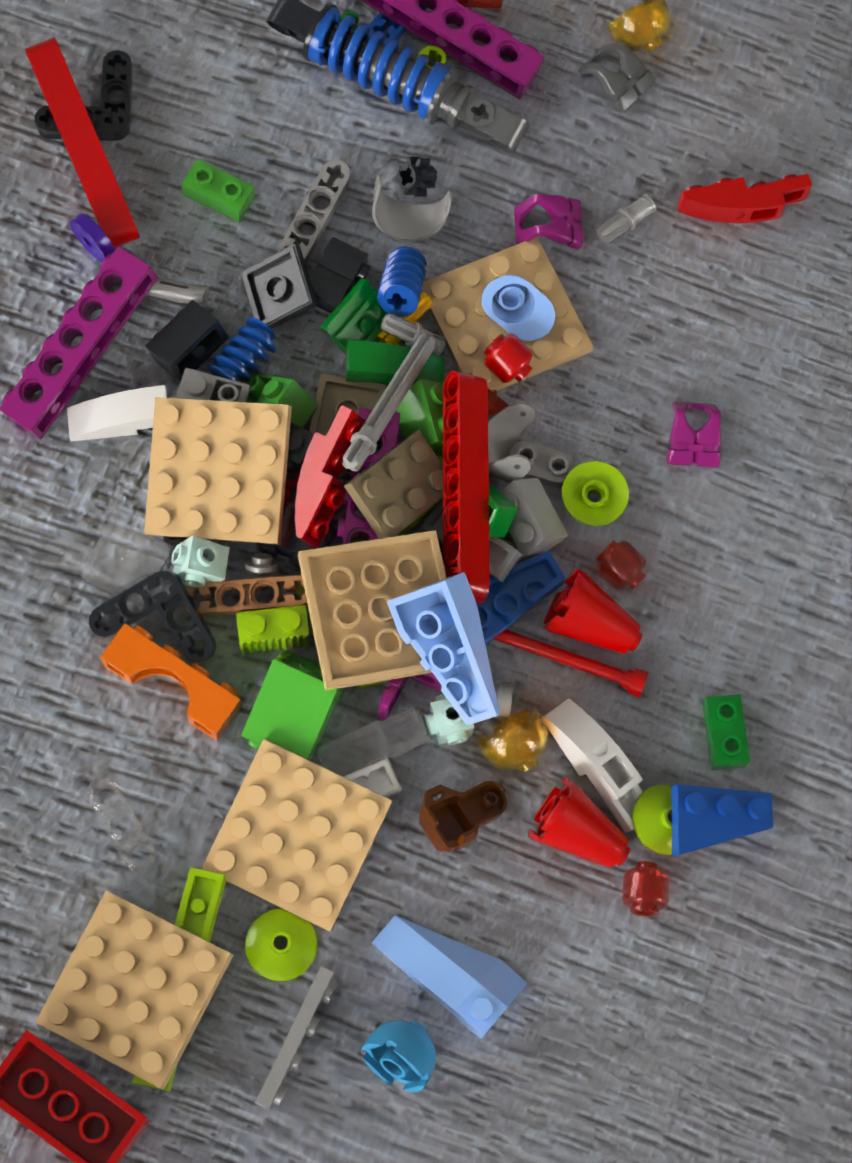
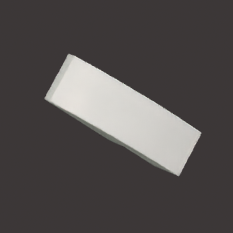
[67,385,167,442]

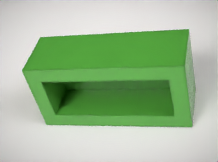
[181,159,255,223]

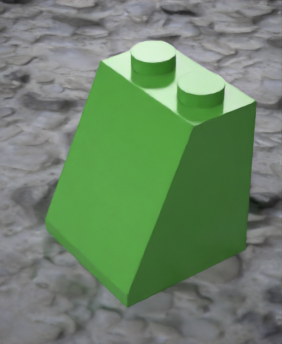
[241,650,346,760]

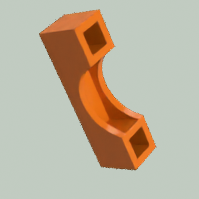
[100,623,242,741]

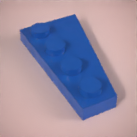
[476,551,566,645]

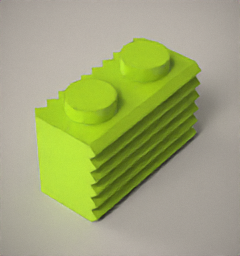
[236,604,310,655]

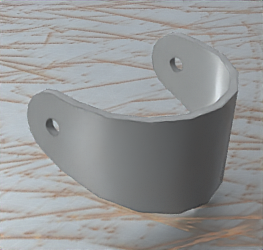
[372,175,452,242]
[488,402,536,483]

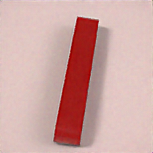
[25,37,140,248]
[443,371,490,603]

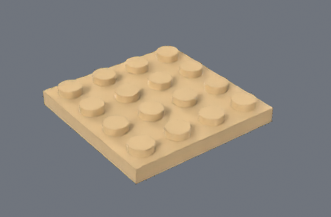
[421,237,593,394]
[144,397,292,545]
[298,530,446,691]
[201,739,393,932]
[35,891,234,1090]

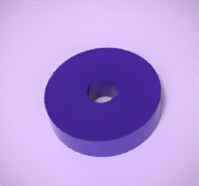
[69,213,115,262]

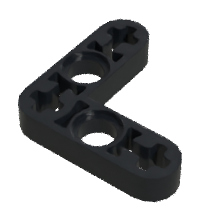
[34,50,133,141]
[89,570,216,663]

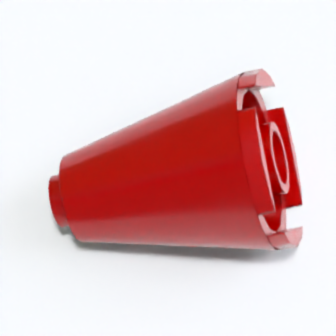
[543,568,643,654]
[528,777,630,868]

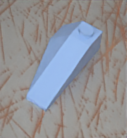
[372,915,527,1039]

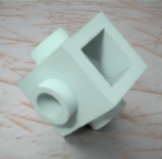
[171,536,230,587]
[425,694,477,745]

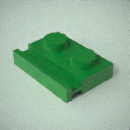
[320,279,389,355]

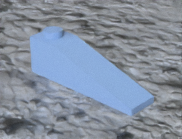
[387,572,500,725]

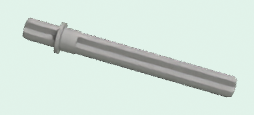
[343,334,435,472]

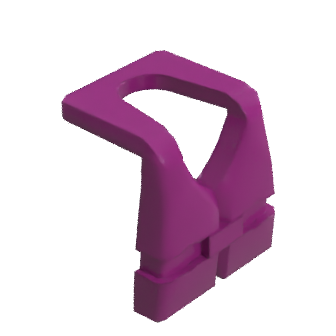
[514,194,583,250]
[666,401,721,468]
[377,673,442,724]

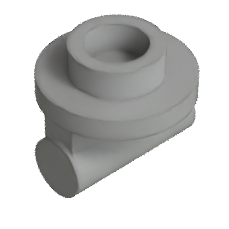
[244,553,279,579]

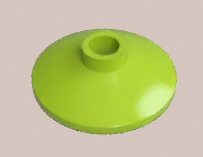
[561,461,629,526]
[632,785,672,855]
[245,908,317,981]

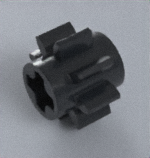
[397,157,437,197]

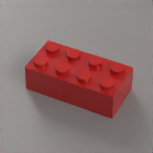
[0,1030,150,1163]

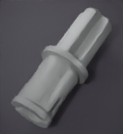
[596,194,657,244]
[381,314,446,356]

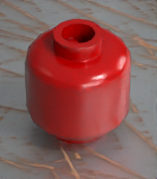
[483,333,533,383]

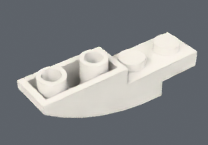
[541,698,643,833]

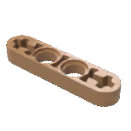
[183,575,308,617]

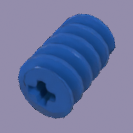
[377,246,427,317]
[206,317,277,382]

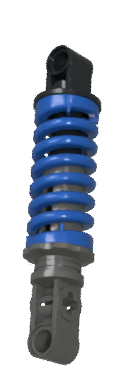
[266,0,530,154]

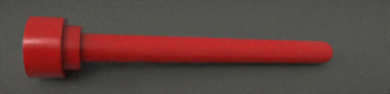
[493,629,649,698]

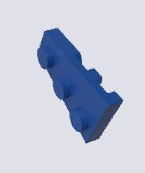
[671,784,773,857]

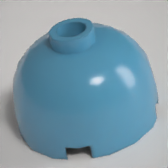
[361,1020,436,1092]

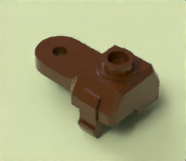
[420,781,507,852]

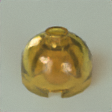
[606,0,671,53]
[476,708,548,773]

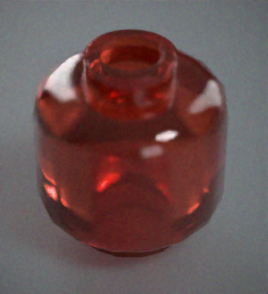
[596,540,646,591]
[622,861,670,917]

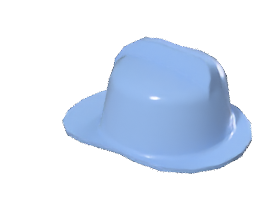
[481,274,555,341]

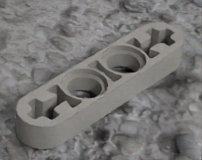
[278,160,350,264]

